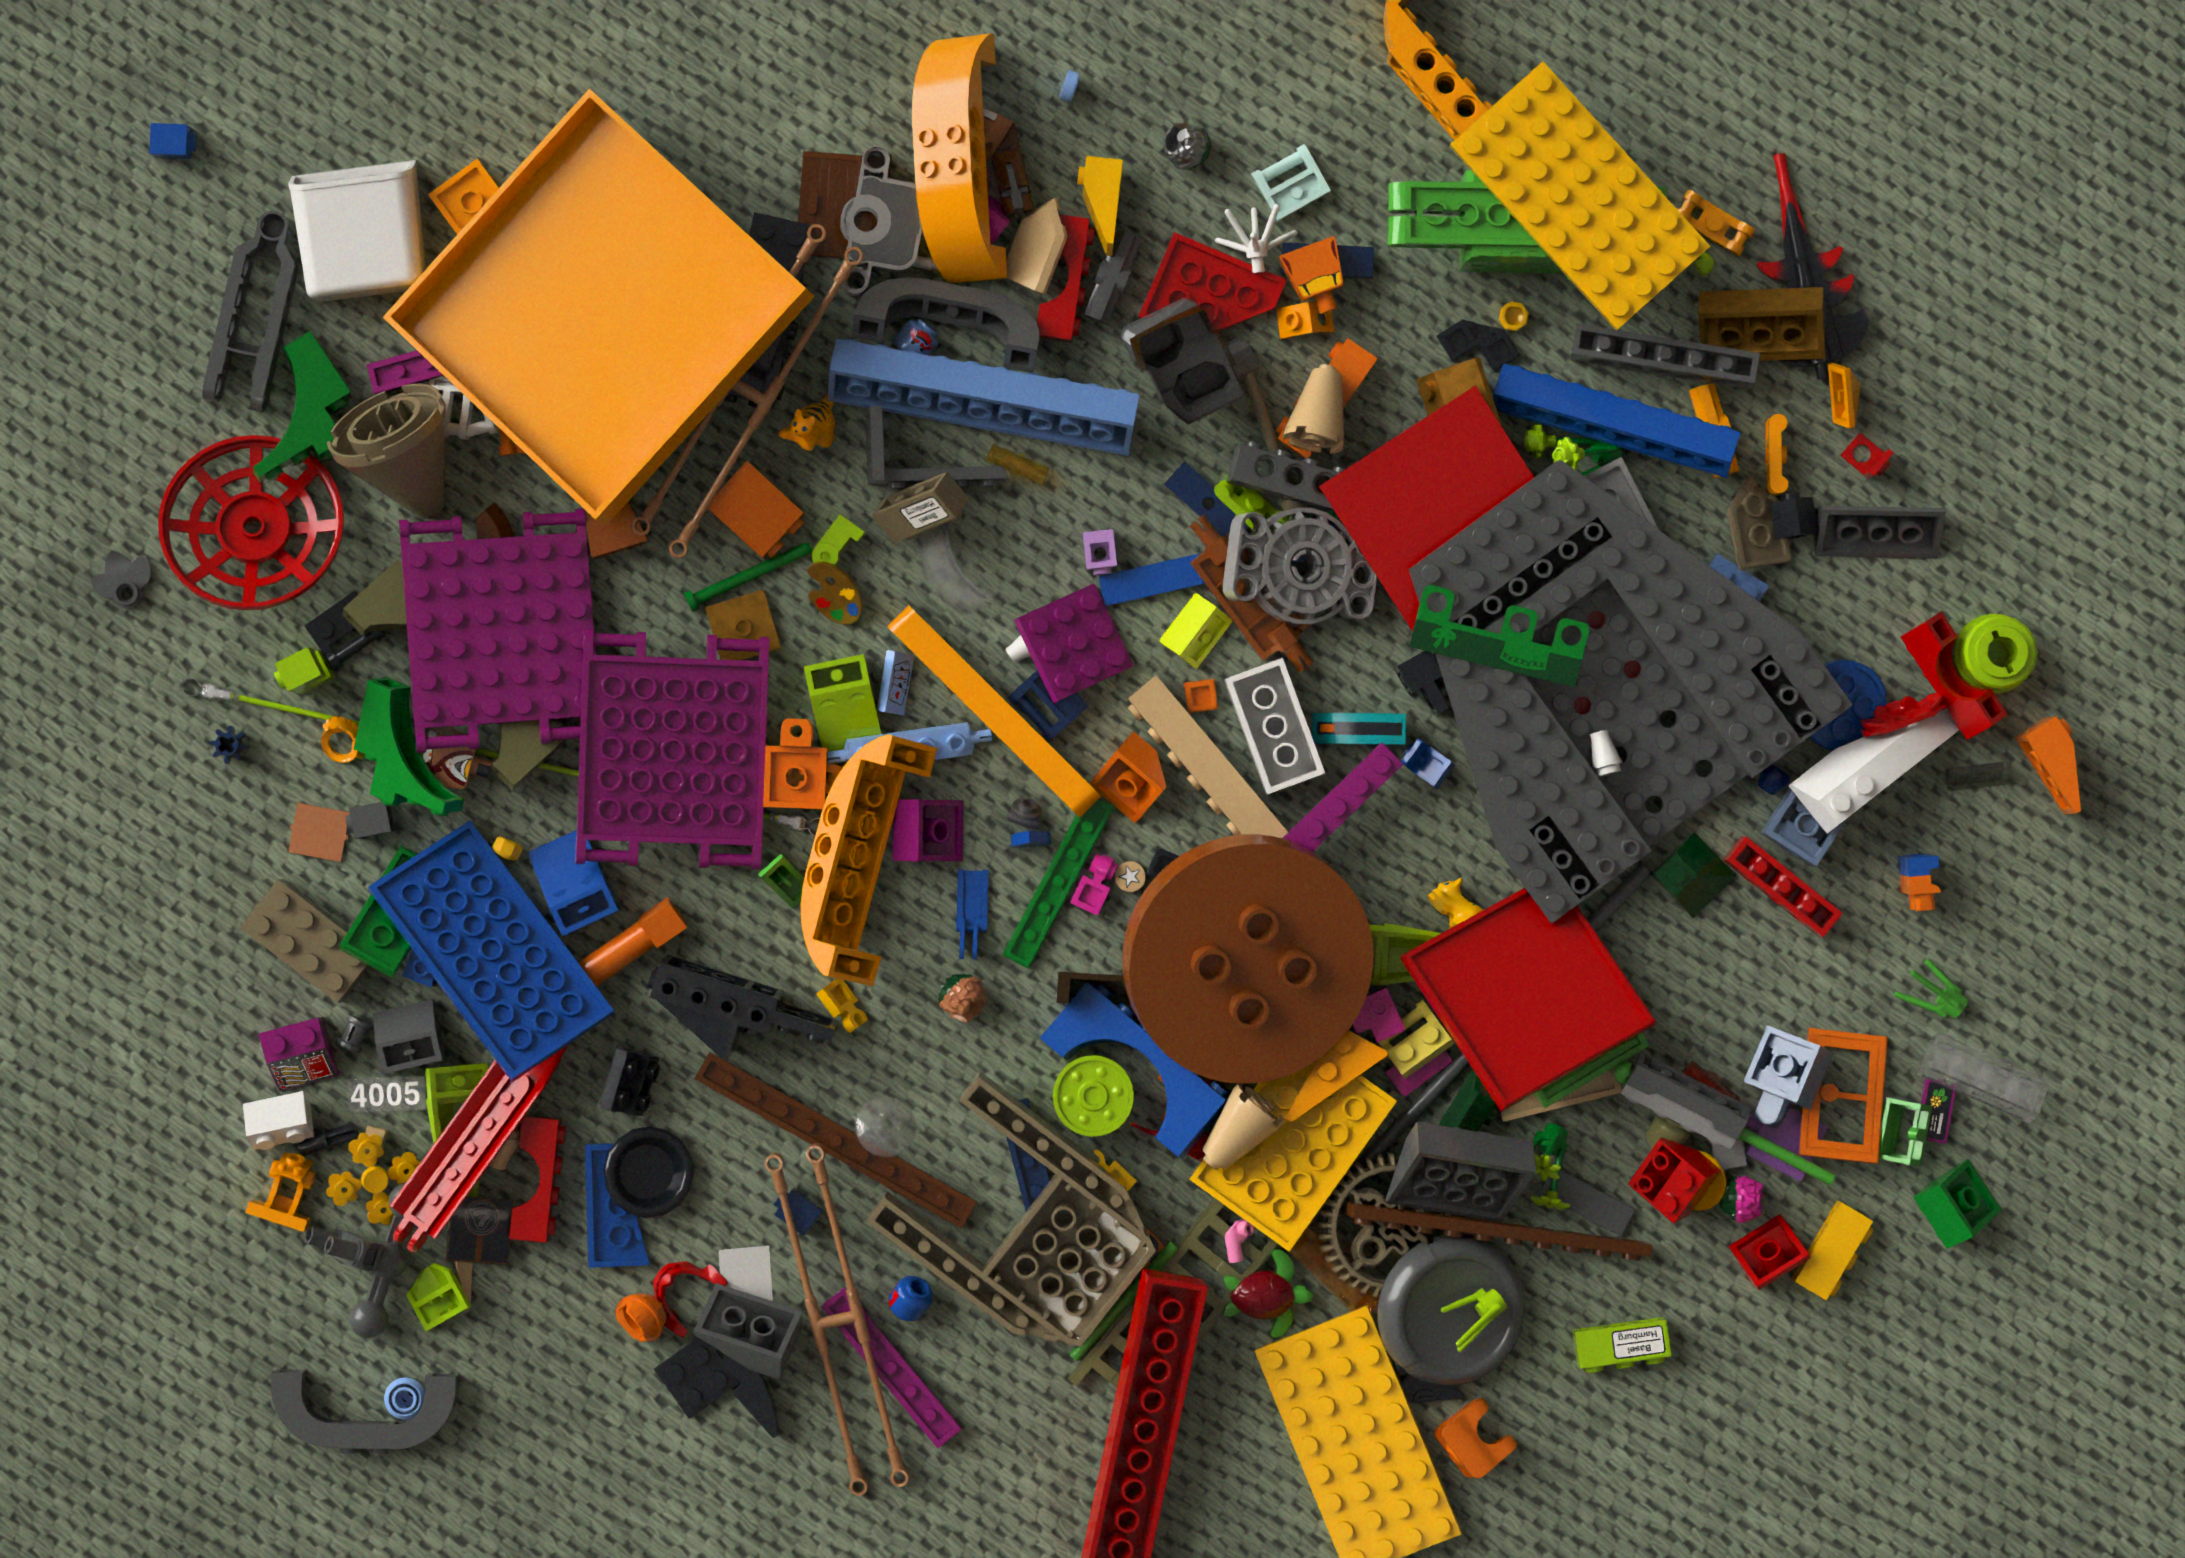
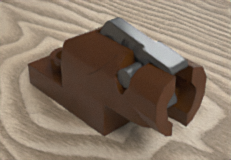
[991,122,1034,217]

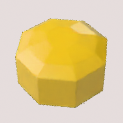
[1498,301,1529,332]
[492,835,523,861]

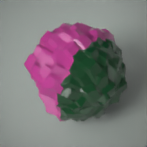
[1719,1175,1763,1223]

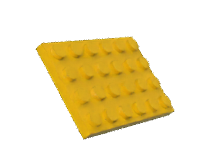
[1189,1062,1397,1252]

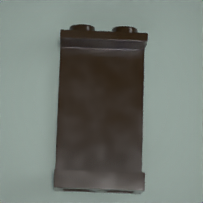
[1056,972,1124,1003]

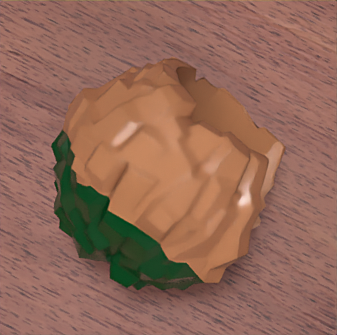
[938,974,987,1023]

